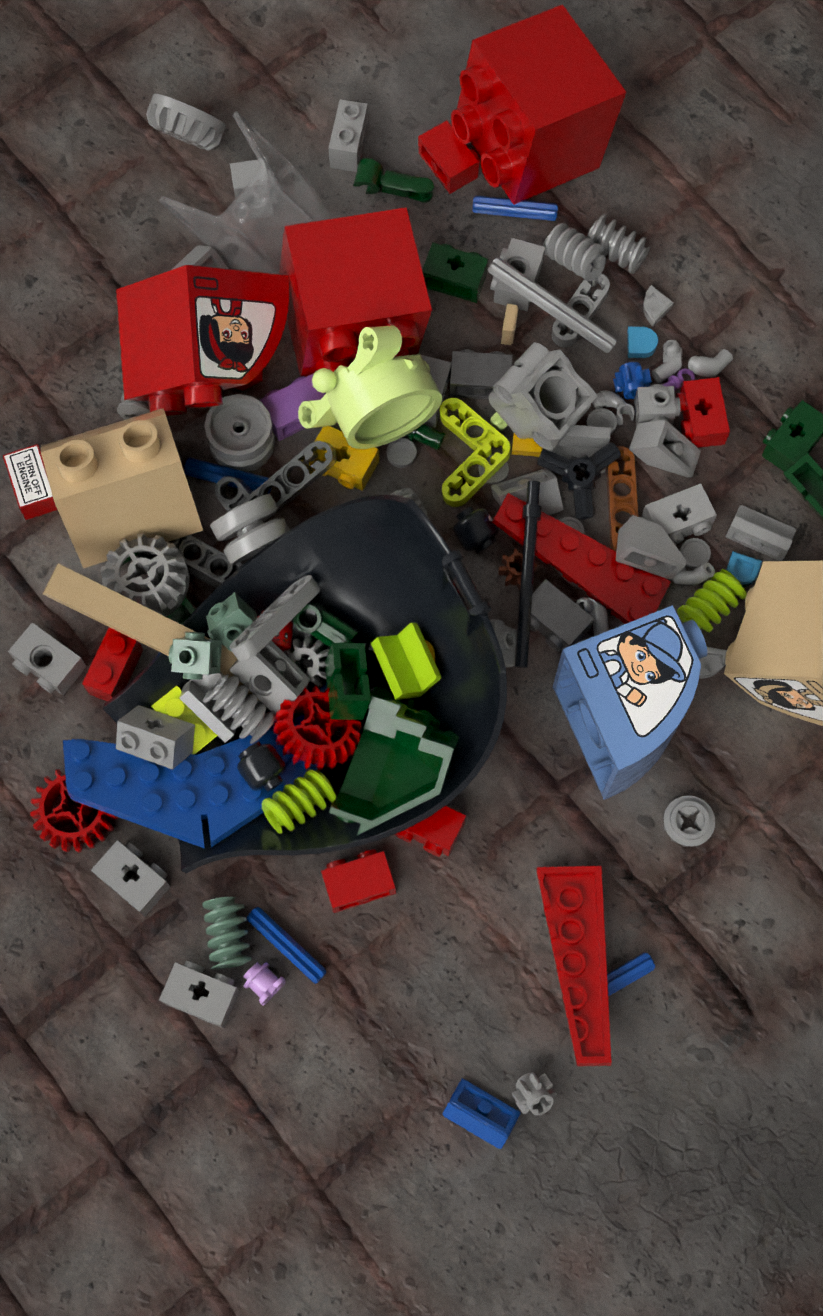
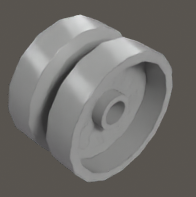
[204,394,275,472]
[210,493,290,565]

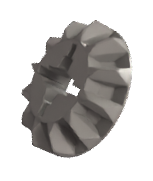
[663,796,715,847]

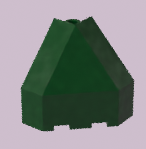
[329,686,459,835]

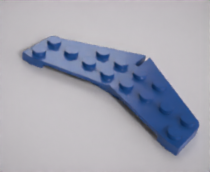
[63,715,327,848]

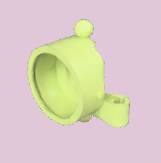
[298,325,442,449]

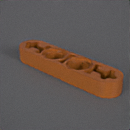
[606,446,638,551]

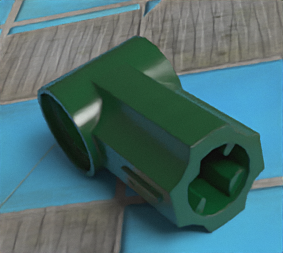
[293,602,359,647]

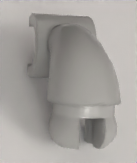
[592,390,635,425]

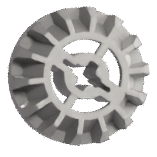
[146,94,226,151]
[100,534,189,617]

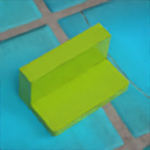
[371,623,441,700]

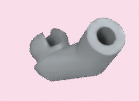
[652,340,683,384]
[688,349,733,378]
[671,563,715,586]
[576,597,609,636]

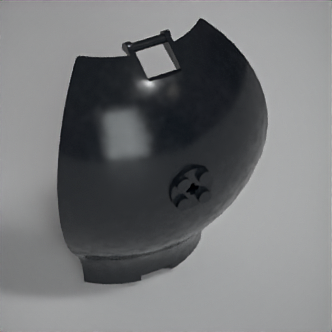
[102,495,507,874]

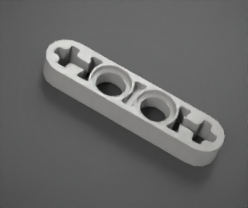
[229,575,320,662]

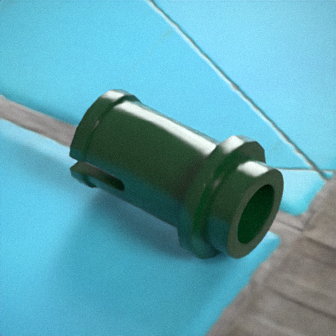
[406,424,446,451]

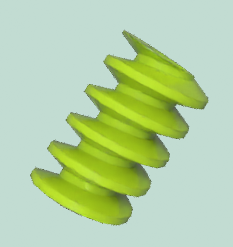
[677,569,747,633]
[261,770,336,834]

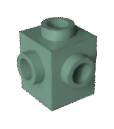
[206,592,257,652]
[168,632,222,680]

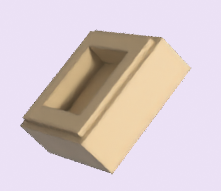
[501,304,518,345]

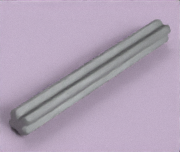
[488,257,617,353]

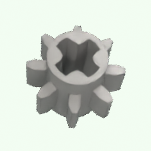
[512,1072,557,1115]

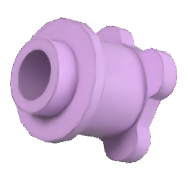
[244,962,286,1006]

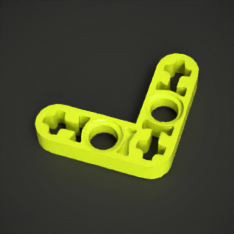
[439,398,511,507]

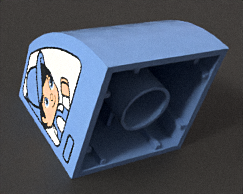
[553,605,707,800]

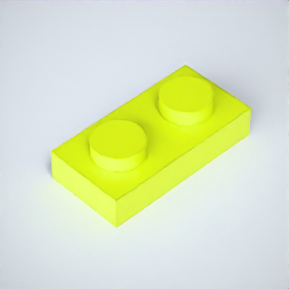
[151,686,217,755]

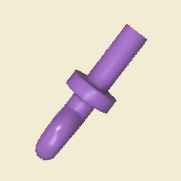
[662,368,695,391]

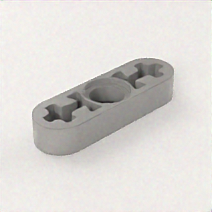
[551,273,610,347]

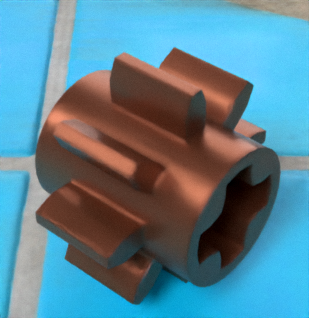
[498,549,537,590]

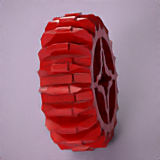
[273,685,362,771]
[30,769,118,853]

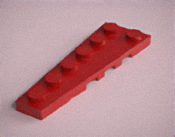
[492,493,671,624]
[537,866,612,1066]

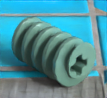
[202,897,252,970]

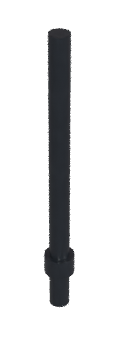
[515,481,542,668]

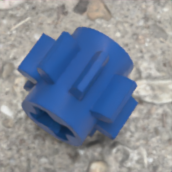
[613,362,652,399]

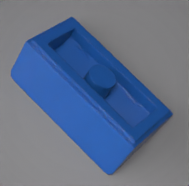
[442,1078,521,1149]

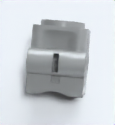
[489,342,598,451]

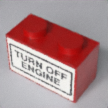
[3,444,58,520]

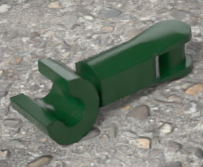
[353,158,434,203]

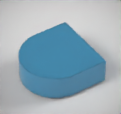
[627,327,658,358]
[726,551,762,588]

